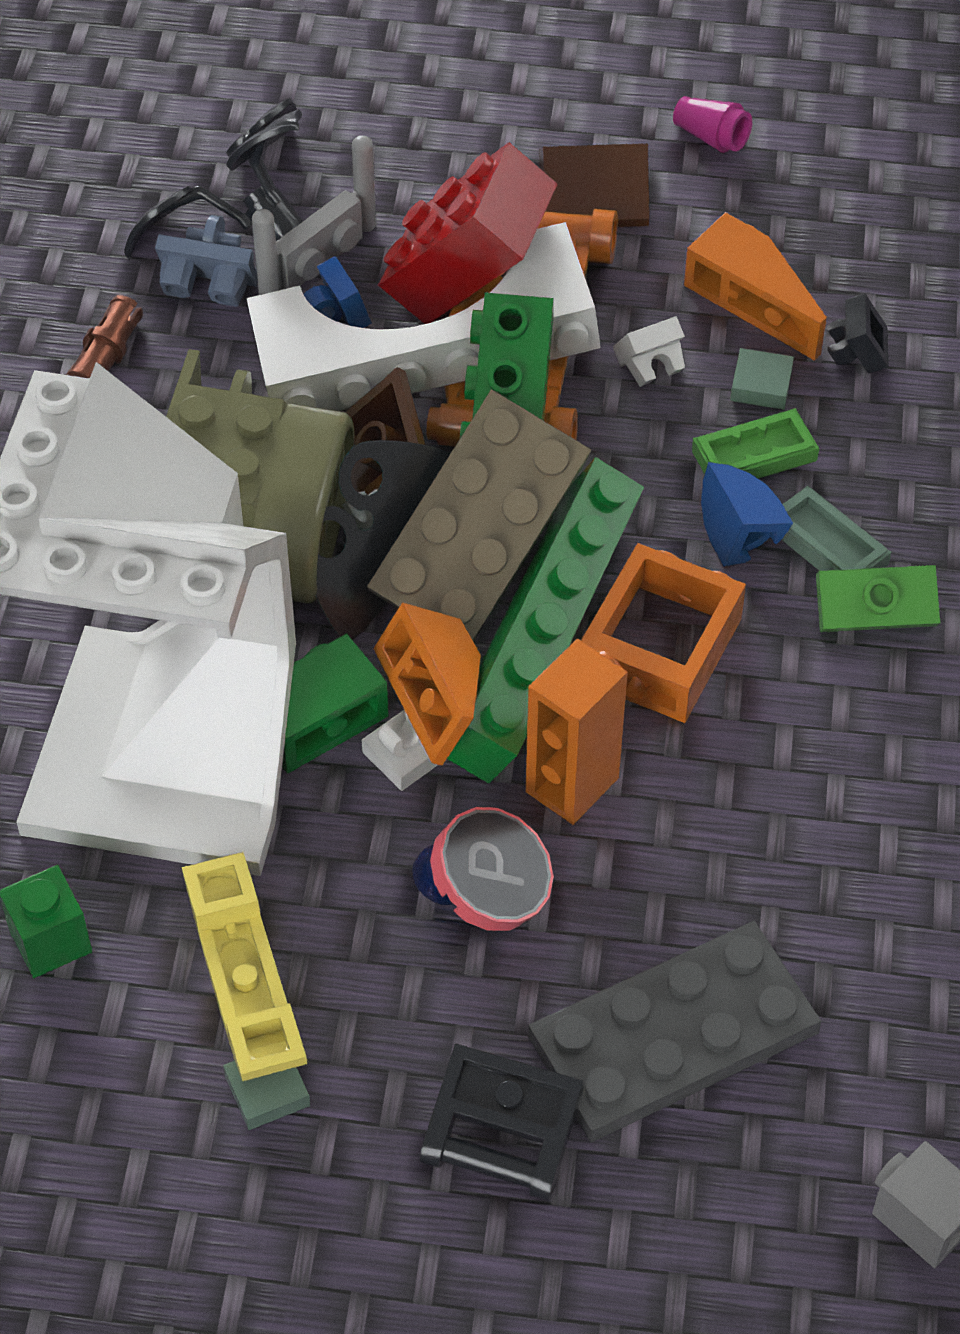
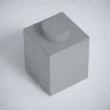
[872,1141,960,1269]

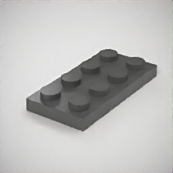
[528,920,822,1143]

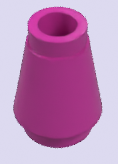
[673,96,752,153]

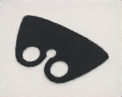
[316,440,451,640]

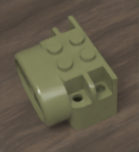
[166,349,354,603]

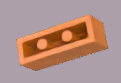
[525,638,628,825]

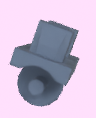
[155,215,258,307]

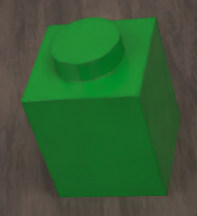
[0,864,92,979]

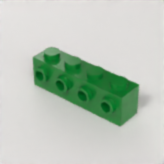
[459,292,554,440]

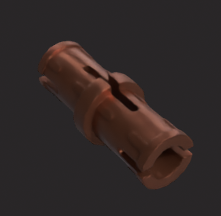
[66,295,143,379]

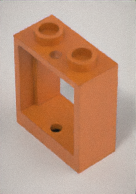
[581,543,746,723]

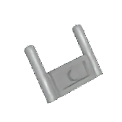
[252,136,376,295]

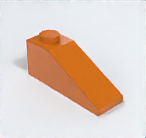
[684,212,827,361]
[373,602,481,766]

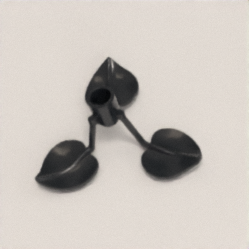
[124,98,303,259]

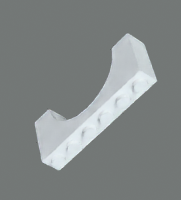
[247,222,601,411]

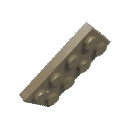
[367,389,591,642]

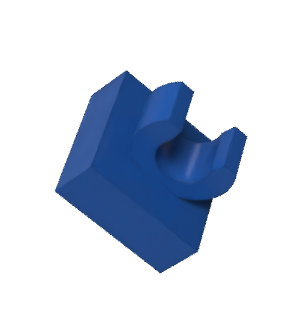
[303,256,372,328]

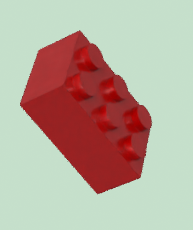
[378,142,558,324]

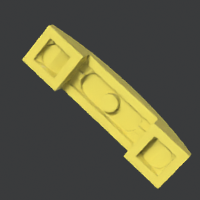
[182,852,307,1082]

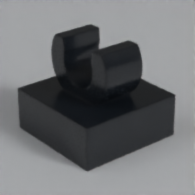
[827,293,889,374]

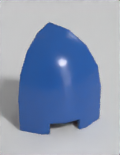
[701,462,793,566]

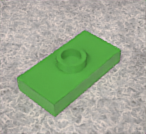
[692,408,819,479]
[816,565,940,632]

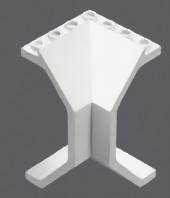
[0,362,296,876]

